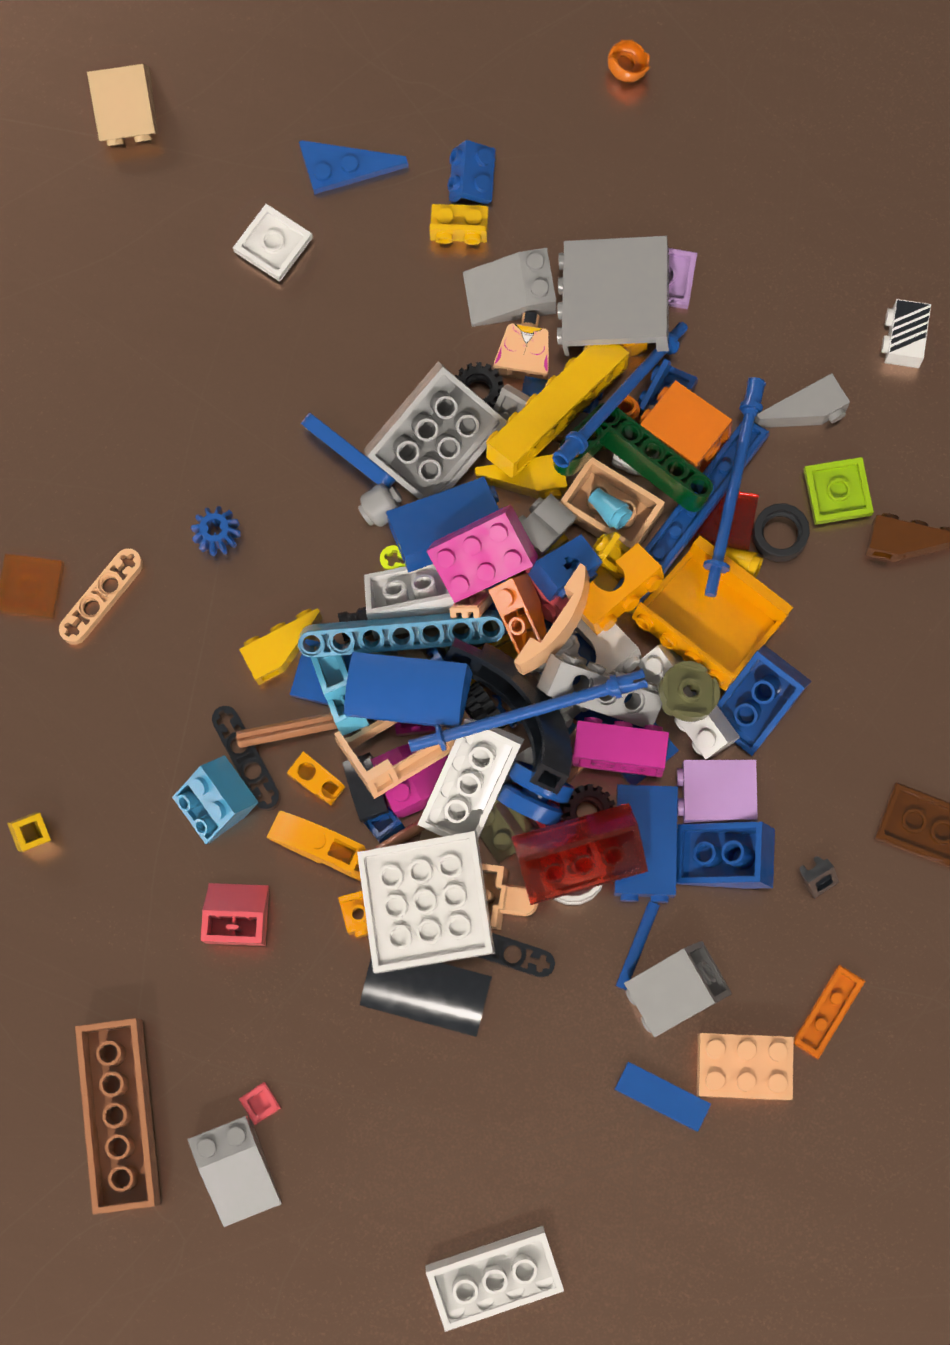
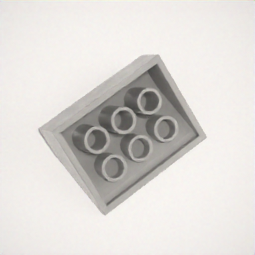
[363,361,507,500]

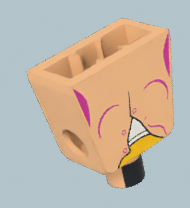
[494,312,548,380]

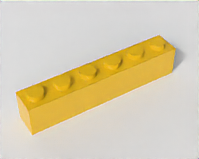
[486,344,629,479]

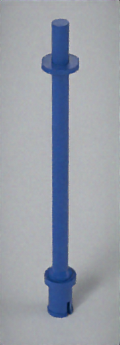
[552,322,688,468]
[703,377,766,597]
[408,668,648,752]

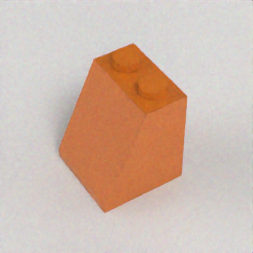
[639,380,732,473]

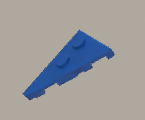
[299,141,408,194]

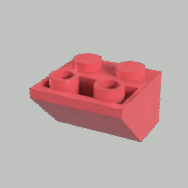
[201,883,269,946]

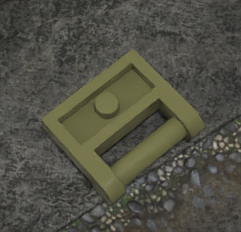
[480,800,543,865]

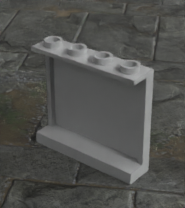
[557,236,669,356]

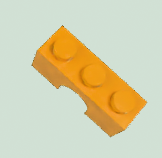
[581,543,664,635]

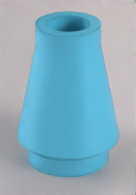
[588,488,632,530]

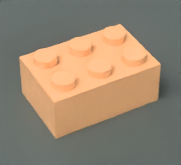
[560,457,665,549]
[696,1033,794,1101]

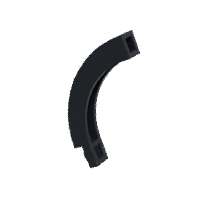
[443,638,572,795]

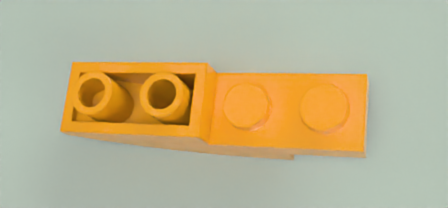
[266,810,367,882]

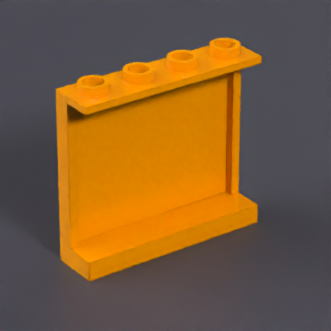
[632,536,794,691]

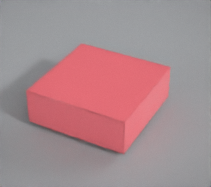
[239,1082,281,1125]

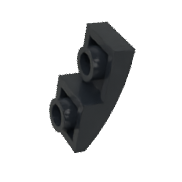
[342,752,389,822]

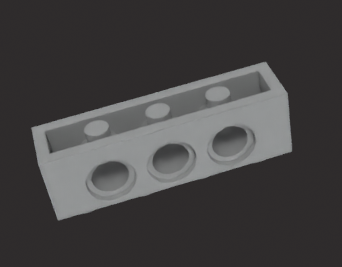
[537,652,663,728]

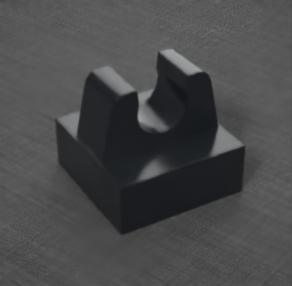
[800,856,839,899]

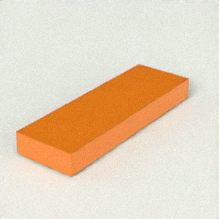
[793,965,865,1060]

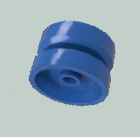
[497,760,575,827]

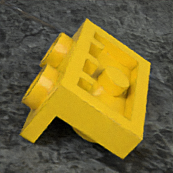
[429,204,488,245]

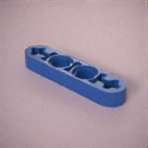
[301,412,396,489]

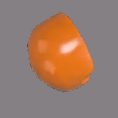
[608,40,650,82]

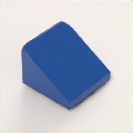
[364,806,406,843]

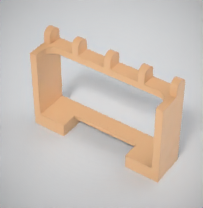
[334,711,470,799]

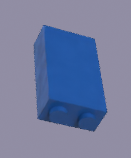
[386,477,502,573]
[614,785,678,903]

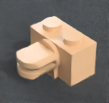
[482,864,538,930]

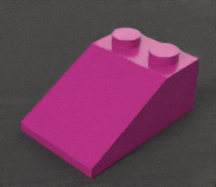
[370,743,449,819]

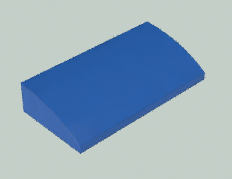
[344,652,473,728]

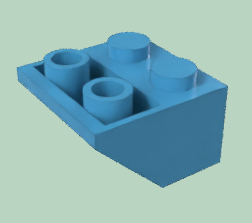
[172,755,259,844]

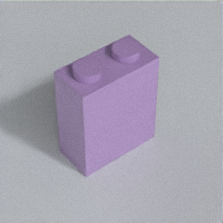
[676,760,758,824]

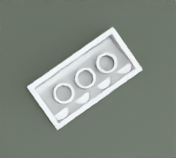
[418,717,524,839]
[425,1226,564,1331]

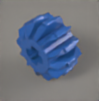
[191,506,241,556]

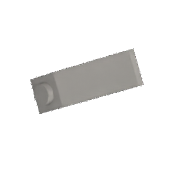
[754,373,850,428]

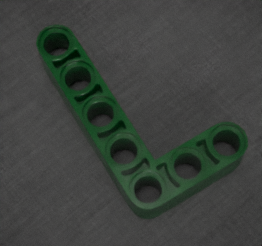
[553,403,713,512]

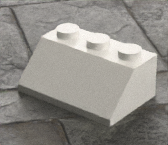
[364,564,454,639]

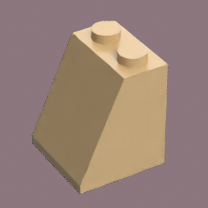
[87,64,158,146]

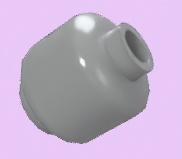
[358,484,403,527]

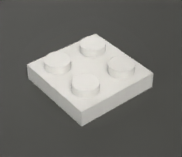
[233,204,313,282]

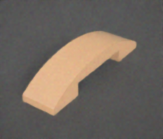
[514,563,589,675]

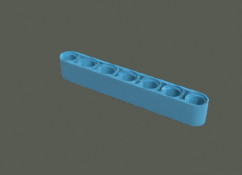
[298,610,505,657]

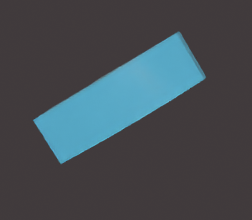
[311,640,369,736]

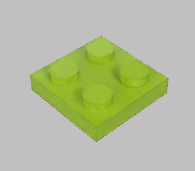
[804,457,874,525]

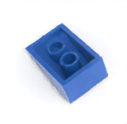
[717,645,811,756]
[676,822,775,889]

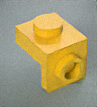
[593,531,630,579]

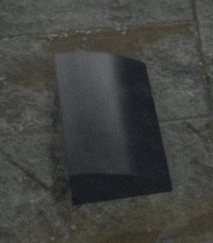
[360,959,492,1037]

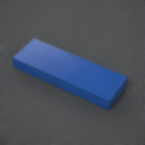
[614,1062,711,1132]

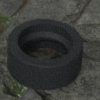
[752,503,810,562]

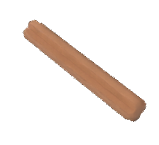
[236,712,337,748]

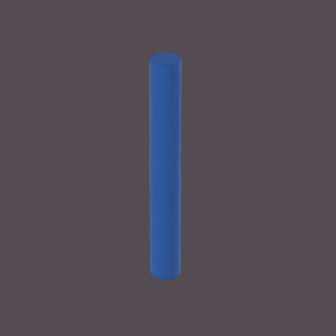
[615,901,660,990]

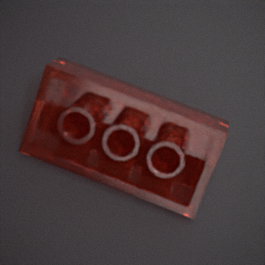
[511,803,648,905]

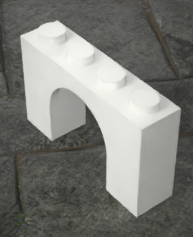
[530,619,642,728]

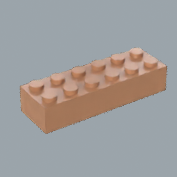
[75,1018,161,1214]

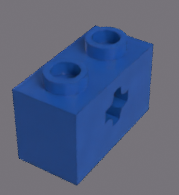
[528,534,603,602]

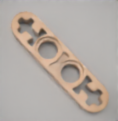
[59,548,143,645]

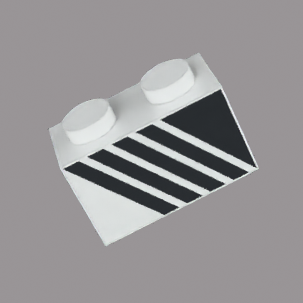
[881,299,931,368]

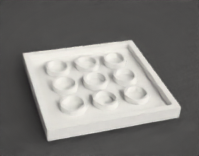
[357,831,495,974]

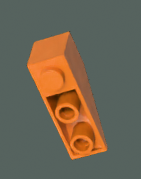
[488,573,547,663]

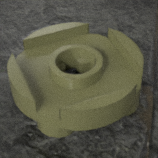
[659,661,720,722]

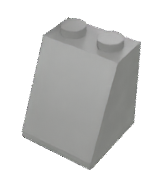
[624,941,732,1037]

